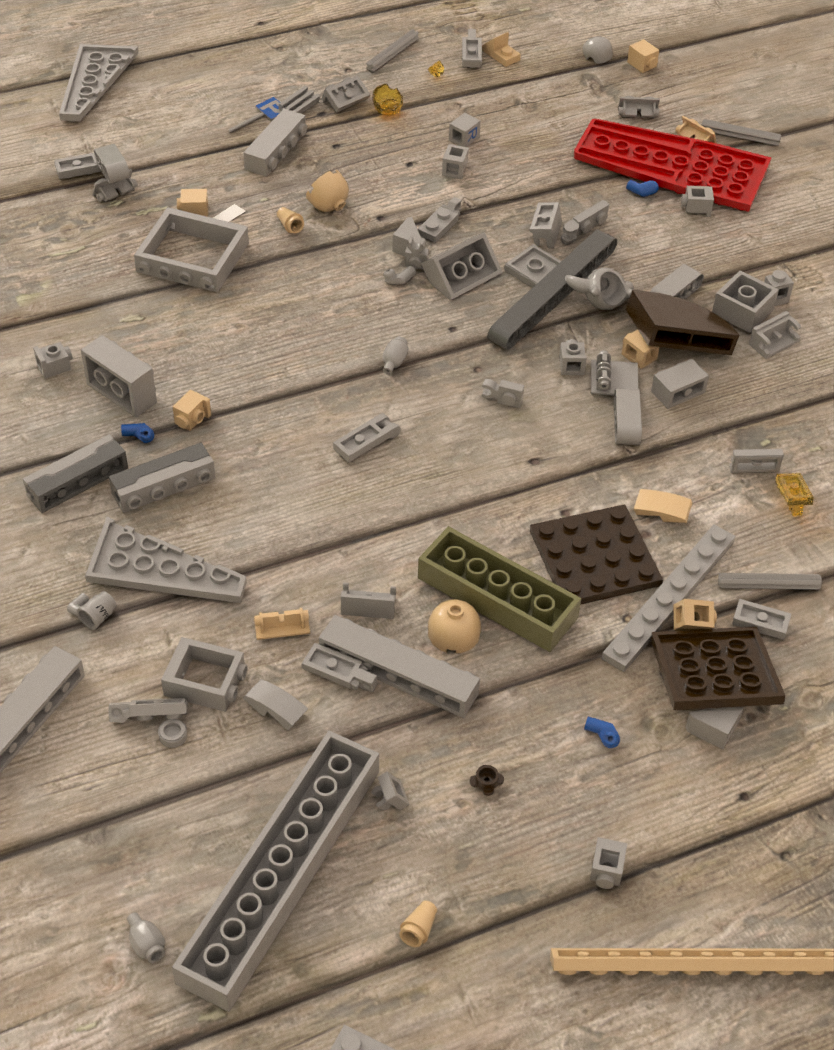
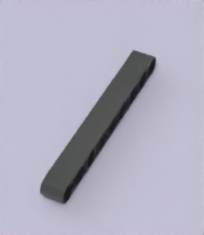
[487,229,617,350]

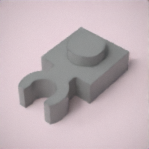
[405,236,429,270]
[482,379,524,408]

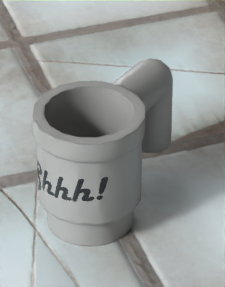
[67,591,117,630]

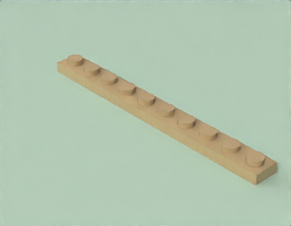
[550,948,834,975]

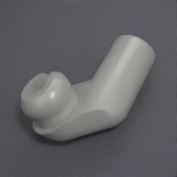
[383,266,416,285]

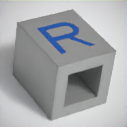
[449,113,481,147]

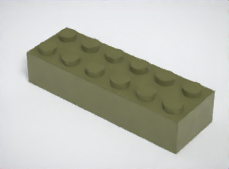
[418,526,581,652]

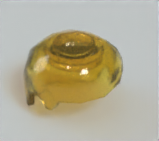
[372,84,403,116]

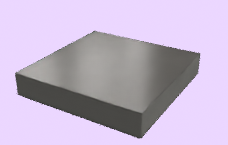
[504,244,561,288]

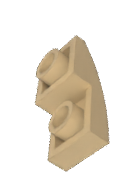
[634,489,693,523]

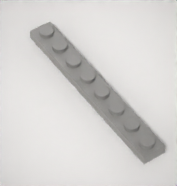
[601,524,736,672]

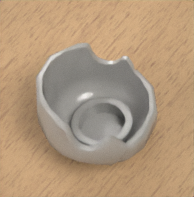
[582,36,613,64]

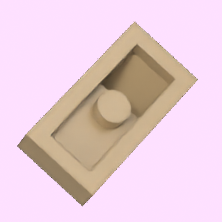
[482,32,521,67]

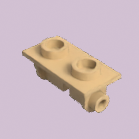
[675,116,717,143]
[254,608,310,640]

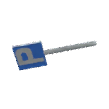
[229,97,281,133]

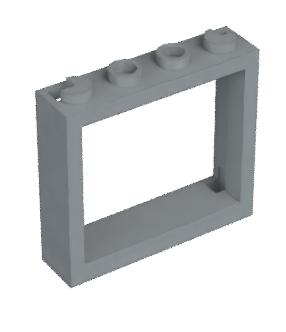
[134,207,249,292]

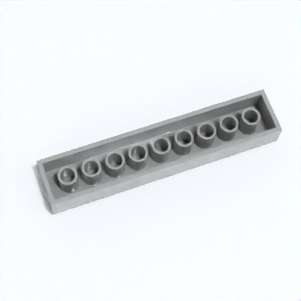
[172,730,379,1012]

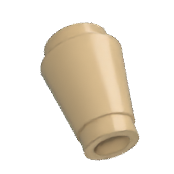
[277,207,304,234]
[399,901,437,947]

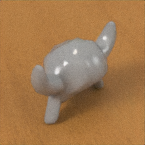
[565,268,634,310]

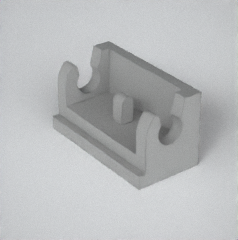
[530,202,562,248]
[749,311,801,359]
[341,582,396,619]

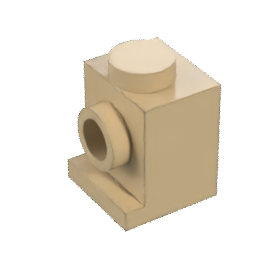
[622,330,660,369]
[173,390,211,431]
[673,599,717,631]

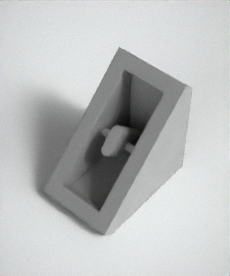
[392,217,422,256]
[686,707,744,749]

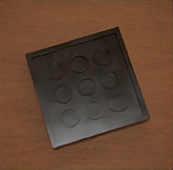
[530,504,663,605]
[651,627,785,710]

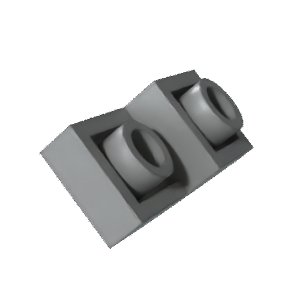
[243,679,308,731]

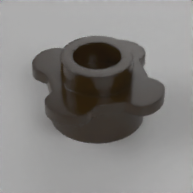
[470,765,504,796]

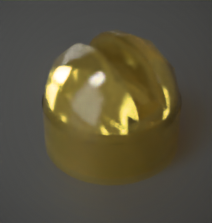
[427,60,444,77]

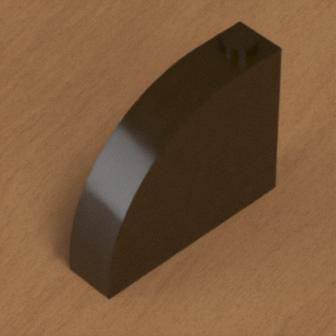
[625,289,740,355]

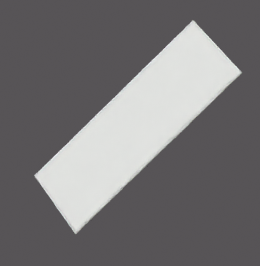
[213,204,245,222]

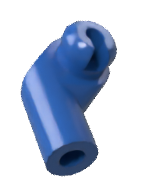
[626,180,659,197]
[121,423,155,443]
[584,716,620,748]

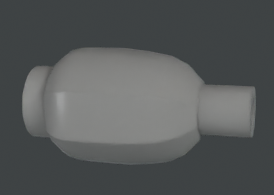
[383,336,409,374]
[127,912,165,963]

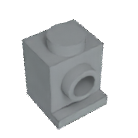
[442,144,469,179]
[681,186,714,217]
[764,270,794,306]
[559,339,587,375]
[33,342,73,379]
[590,837,627,889]

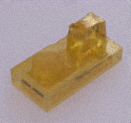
[775,473,814,516]

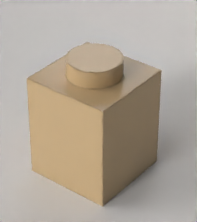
[627,39,659,73]
[177,189,208,217]

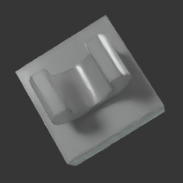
[371,772,410,810]

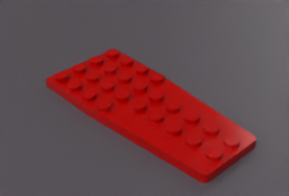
[574,118,772,212]

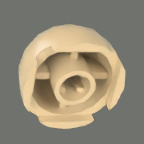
[306,170,349,212]
[428,599,481,653]

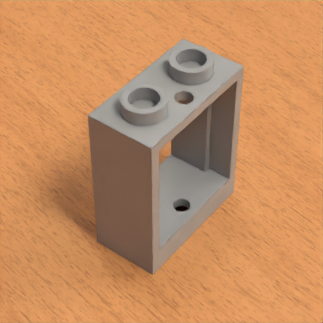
[161,637,248,712]

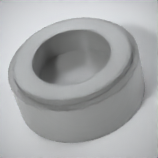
[158,719,187,748]

